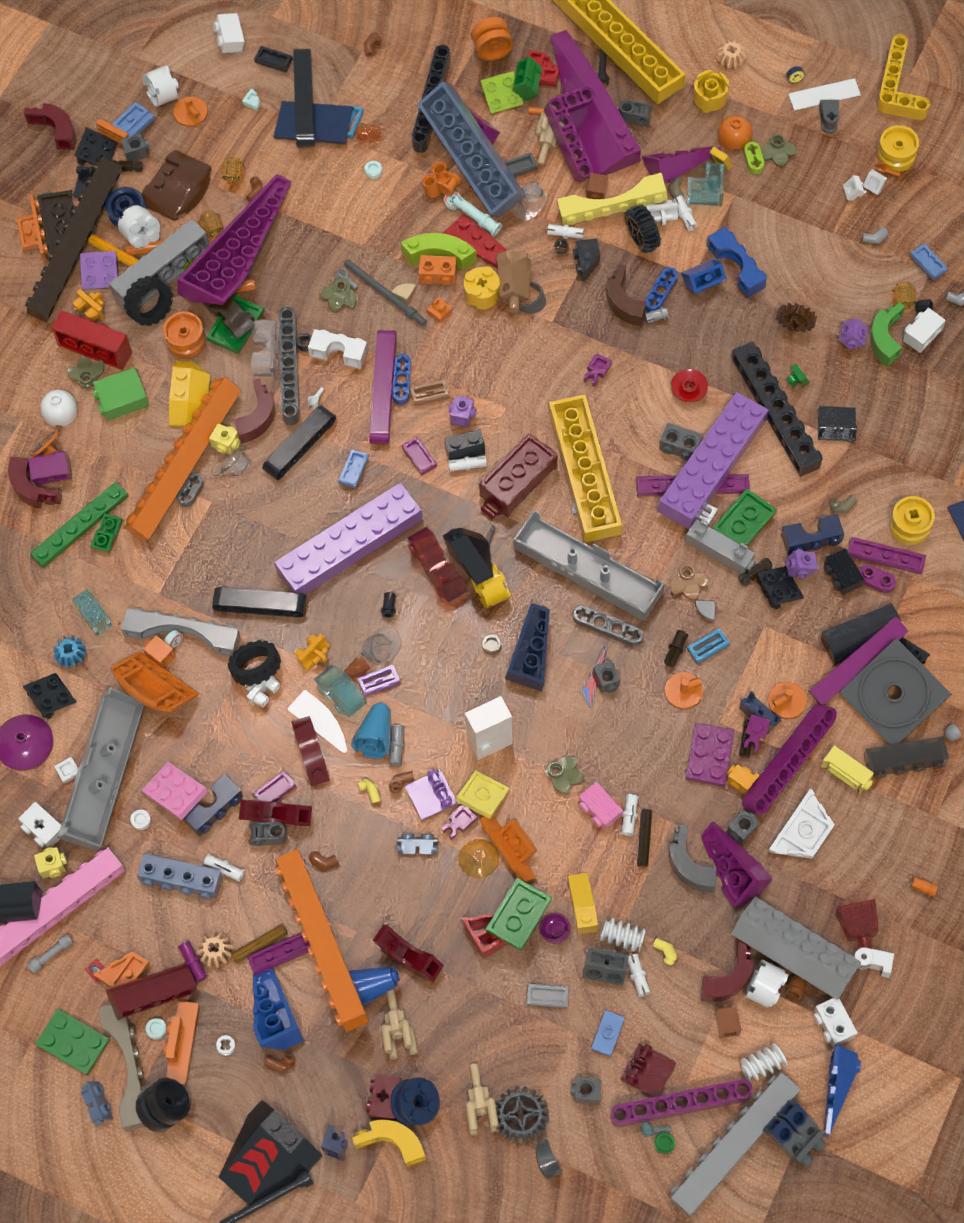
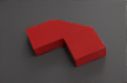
[527,51,559,87]

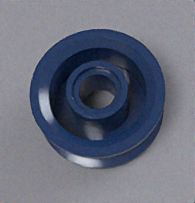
[105,187,147,227]
[390,1078,440,1126]

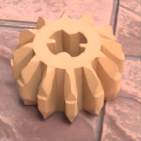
[717,40,746,70]
[197,932,233,968]

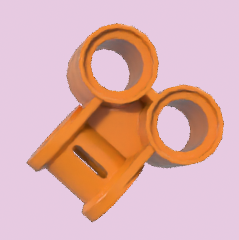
[422,161,462,198]

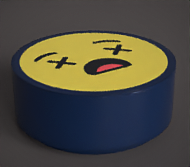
[786,66,805,83]

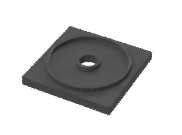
[840,638,952,749]

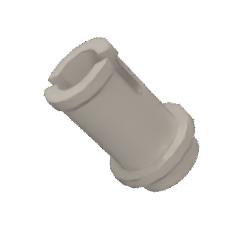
[644,306,669,324]

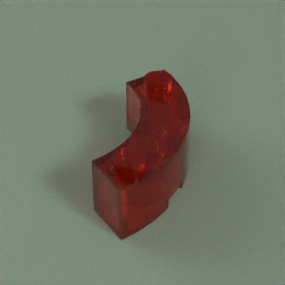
[407,527,468,602]

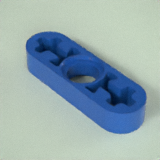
[645,267,678,312]
[392,354,411,405]

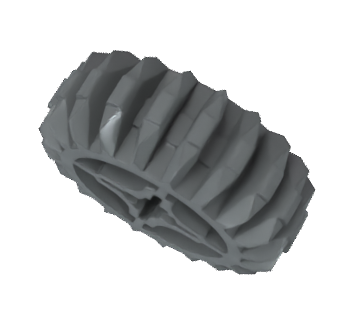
[495,1087,549,1144]

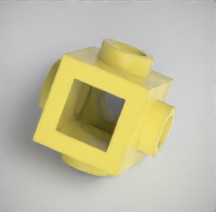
[209,423,240,455]
[34,847,67,879]

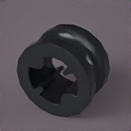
[297,333,312,352]

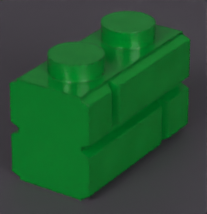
[512,57,542,100]

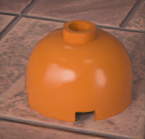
[717,115,753,151]

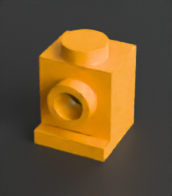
[727,764,759,795]

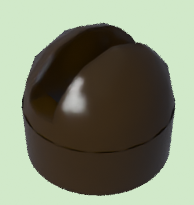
[554,239,569,254]

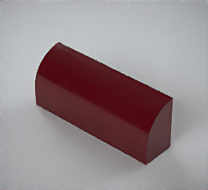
[106,964,197,1020]

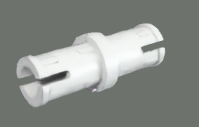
[673,196,698,231]
[547,224,585,240]
[448,455,487,472]
[621,794,639,836]
[203,854,245,882]
[628,954,651,997]

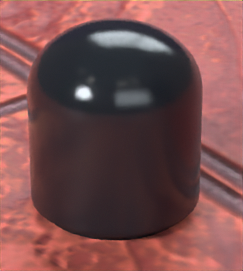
[915,299,933,314]

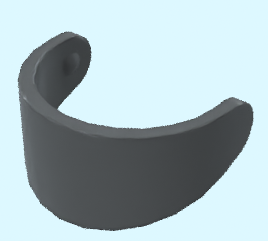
[519,282,547,314]
[536,1139,563,1179]

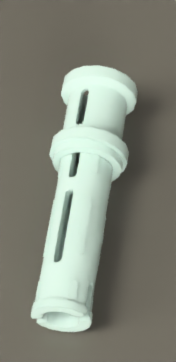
[452,195,502,237]

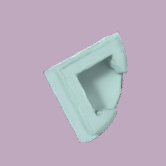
[242,89,260,111]

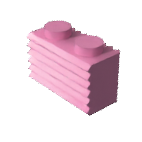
[578,782,623,830]

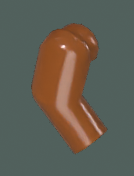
[364,33,381,57]
[246,176,263,202]
[389,771,414,793]
[309,851,339,870]
[264,1054,295,1073]

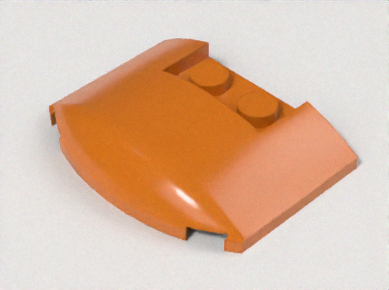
[111,651,199,713]

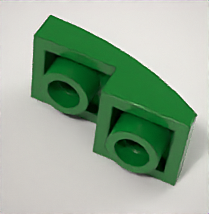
[91,513,123,553]

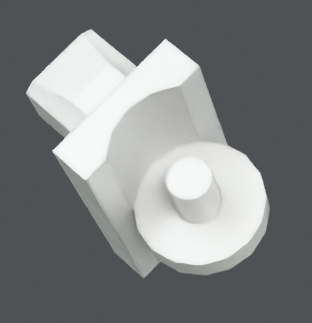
[645,200,678,226]
[246,676,281,708]

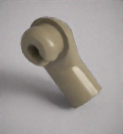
[668,176,684,199]
[830,495,858,513]

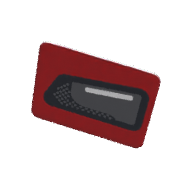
[85,959,105,983]

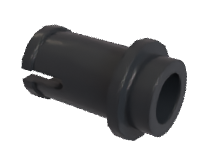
[381,592,396,618]

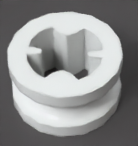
[216,1035,235,1056]

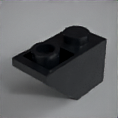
[573,238,600,281]

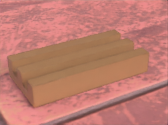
[410,380,450,406]

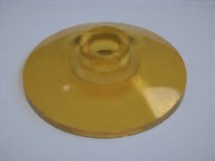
[459,839,499,878]

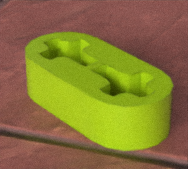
[744,142,764,174]

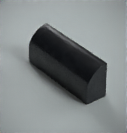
[821,603,904,665]
[0,881,43,923]

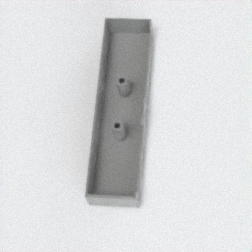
[514,510,665,621]
[57,688,144,851]

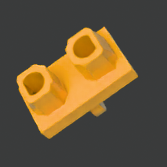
[72,289,105,321]
[294,633,331,671]

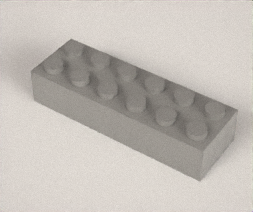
[109,220,209,313]
[731,897,861,1000]

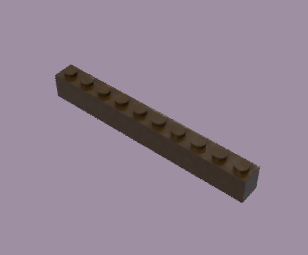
[25,157,122,323]

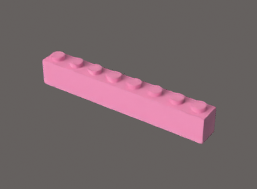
[0,848,125,966]

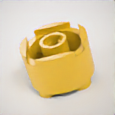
[693,70,729,113]
[464,266,500,310]
[471,563,511,609]

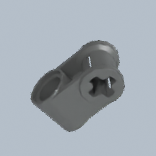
[819,99,839,133]
[618,100,652,126]
[248,822,288,846]

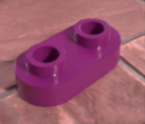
[859,565,896,593]

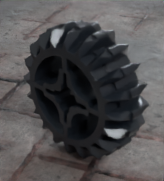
[625,204,661,253]

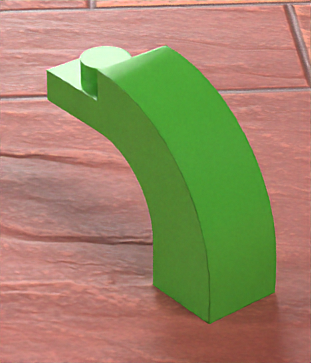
[870,302,905,367]

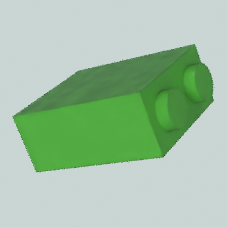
[92,367,149,421]

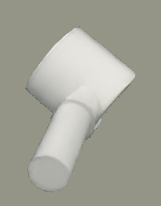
[307,387,324,410]

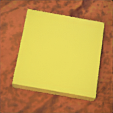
[456,770,510,819]

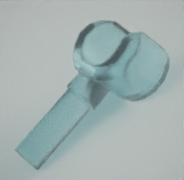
[640,1122,671,1137]

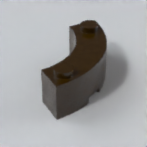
[203,297,255,340]

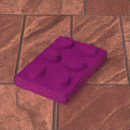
[685,723,734,787]

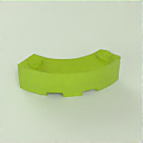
[401,233,477,271]

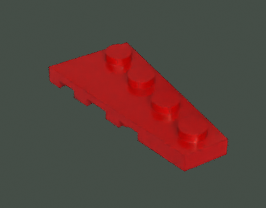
[442,214,509,268]

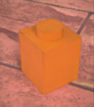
[143,635,176,668]

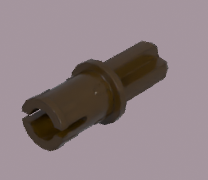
[664,630,688,667]

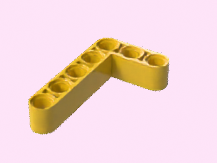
[877,34,930,120]

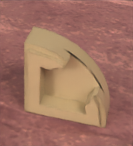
[391,283,416,302]

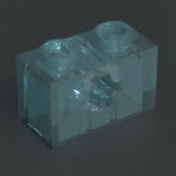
[71,589,112,636]

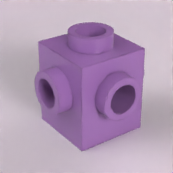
[839,318,868,350]
[449,396,477,428]
[786,549,818,579]

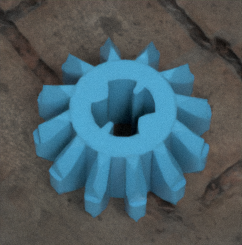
[53,635,86,669]

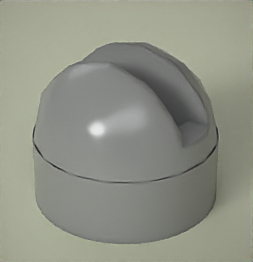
[945,723,962,741]

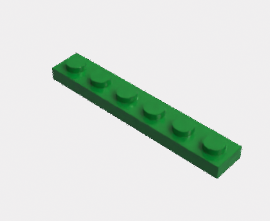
[30,482,129,568]

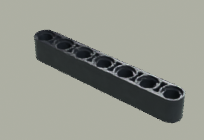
[412,45,451,153]
[293,48,315,147]

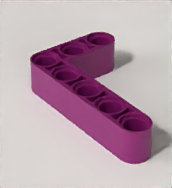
[544,86,595,183]

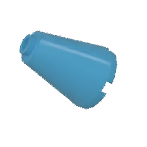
[351,703,391,759]

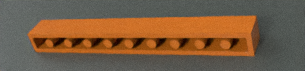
[124,377,241,541]
[275,848,369,1032]

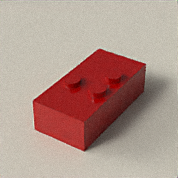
[51,310,132,370]

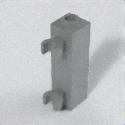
[685,520,756,574]

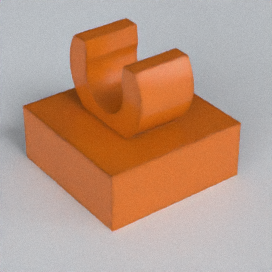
[427,297,452,323]

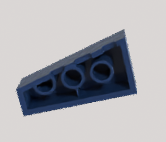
[505,603,550,692]

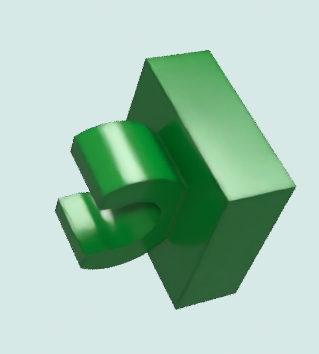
[787,364,810,387]

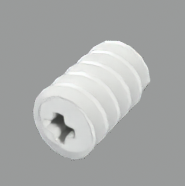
[600,918,646,952]
[741,1043,788,1083]

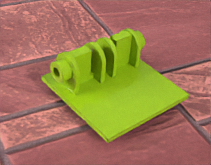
[481,71,524,114]

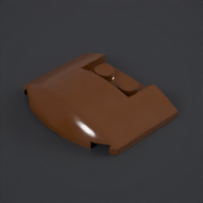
[141,150,211,221]

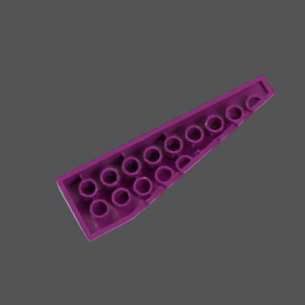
[551,30,641,175]
[177,174,291,305]

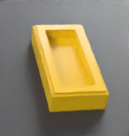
[710,147,733,171]

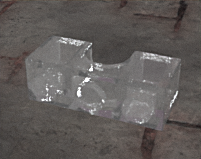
[251,320,279,377]

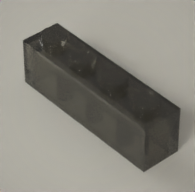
[863,736,949,779]

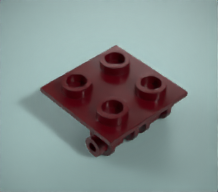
[620,1043,676,1097]

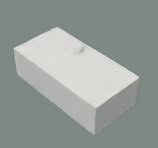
[465,696,513,760]

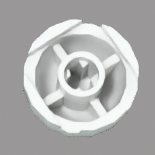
[40,389,78,427]

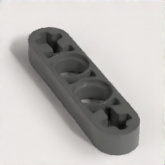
[573,605,643,647]

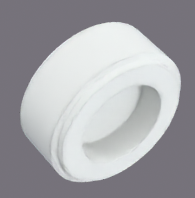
[130,809,151,830]

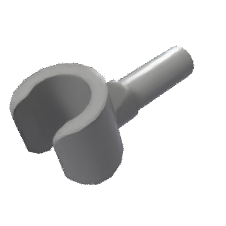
[334,269,358,289]

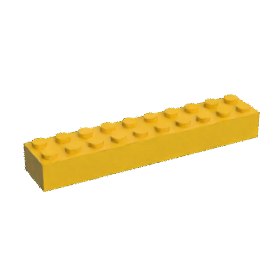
[552,0,686,105]

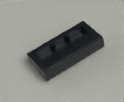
[254,46,293,72]

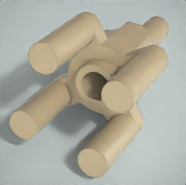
[536,112,564,166]
[381,989,418,1060]
[466,1064,499,1136]

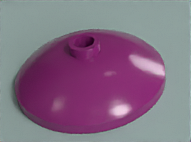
[0,714,53,771]

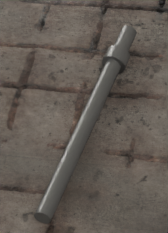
[344,259,427,326]

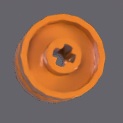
[471,17,514,61]
[163,311,206,359]

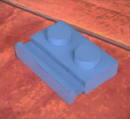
[112,102,155,137]

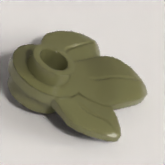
[762,134,797,167]
[321,278,356,312]
[68,356,104,388]
[546,756,584,794]

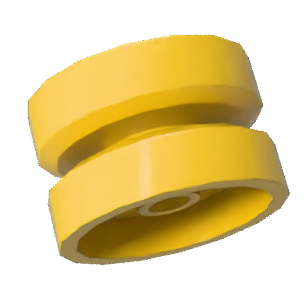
[877,125,919,172]
[889,496,935,545]

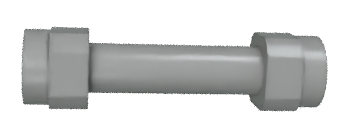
[27,934,73,974]

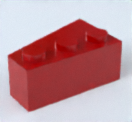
[462,913,536,959]

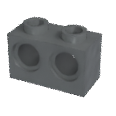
[659,423,703,460]
[582,947,629,986]

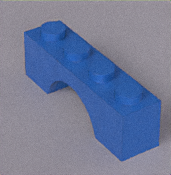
[707,227,767,298]

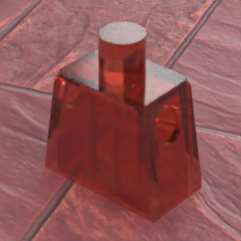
[835,899,878,949]

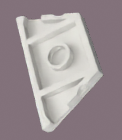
[769,789,834,859]

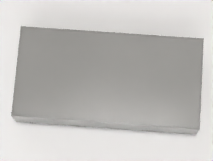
[526,984,569,1009]

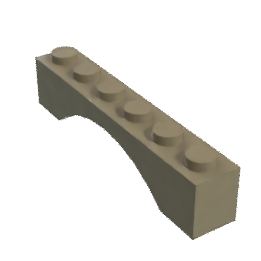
[99,1005,146,1132]

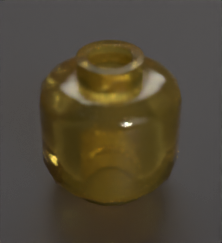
[222,157,245,185]
[198,211,224,239]
[892,282,916,310]

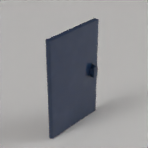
[274,101,354,144]

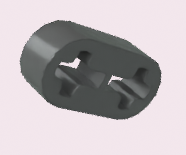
[177,473,204,507]

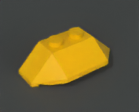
[169,360,210,427]

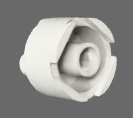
[142,65,179,107]
[118,205,160,248]
[744,960,788,1008]

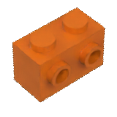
[419,255,457,286]

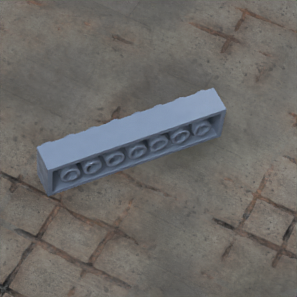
[417,81,526,218]

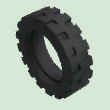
[124,276,173,326]
[228,640,281,686]

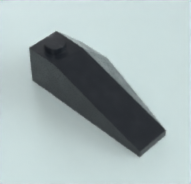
[443,527,494,585]

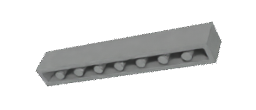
[670,1072,801,1218]

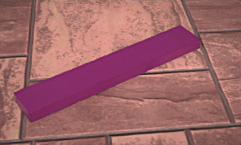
[636,474,750,496]
[808,616,909,705]

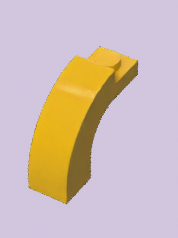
[352,1120,426,1167]

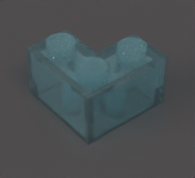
[686,163,724,206]
[314,665,367,717]

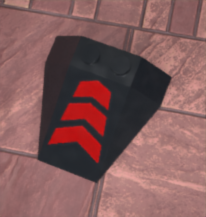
[219,1100,322,1205]

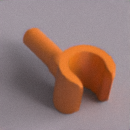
[874,162,900,177]

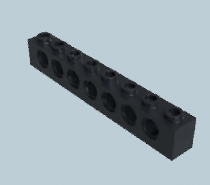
[732,342,823,477]

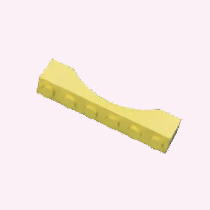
[557,173,668,225]

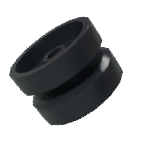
[136,1078,190,1133]

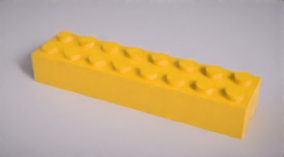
[549,395,622,543]

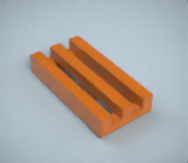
[96,119,129,145]

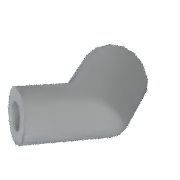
[863,227,888,244]
[946,292,964,306]

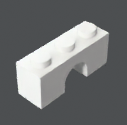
[308,329,368,369]

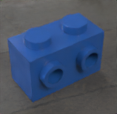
[682,259,727,293]

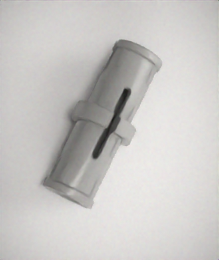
[389,725,404,766]

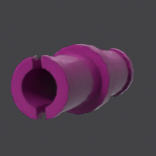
[178,941,208,983]

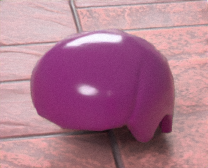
[539,913,570,944]

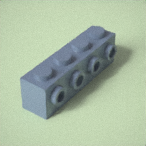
[137,853,223,900]

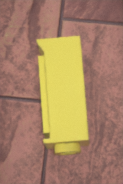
[821,746,874,794]

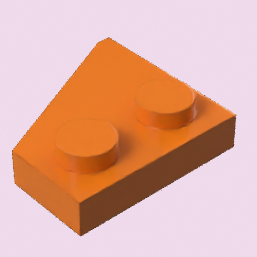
[93,951,150,988]

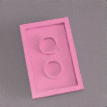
[141,762,208,821]

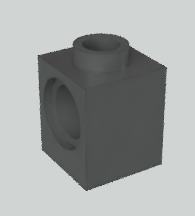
[121,133,149,162]
[592,660,621,694]
[727,810,759,845]
[571,1078,601,1105]

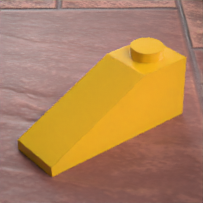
[568,873,598,935]

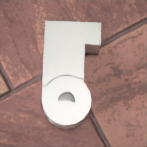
[854,948,894,978]

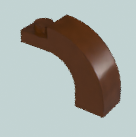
[607,264,646,326]

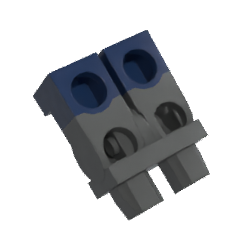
[763,1100,826,1167]

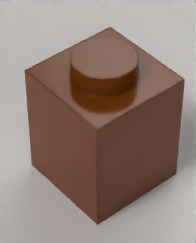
[586,173,608,199]
[715,1004,741,1038]

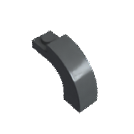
[669,825,716,893]

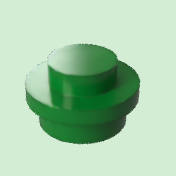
[654,1132,675,1154]

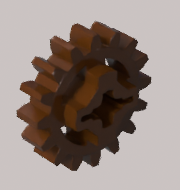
[776,303,817,332]

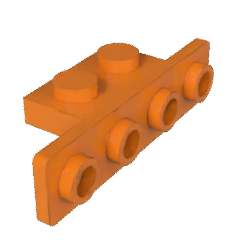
[16,194,49,261]
[479,816,537,883]
[163,1001,199,1085]

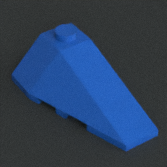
[253,968,304,1050]
[824,1045,861,1138]

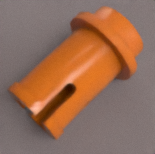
[911,877,938,898]

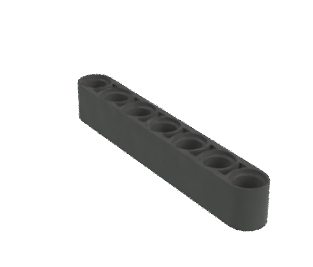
[279,306,300,426]

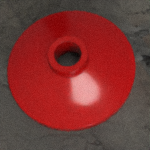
[671,369,708,402]

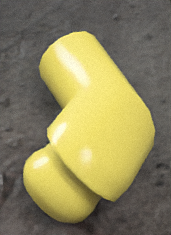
[358,778,381,803]
[653,938,677,965]

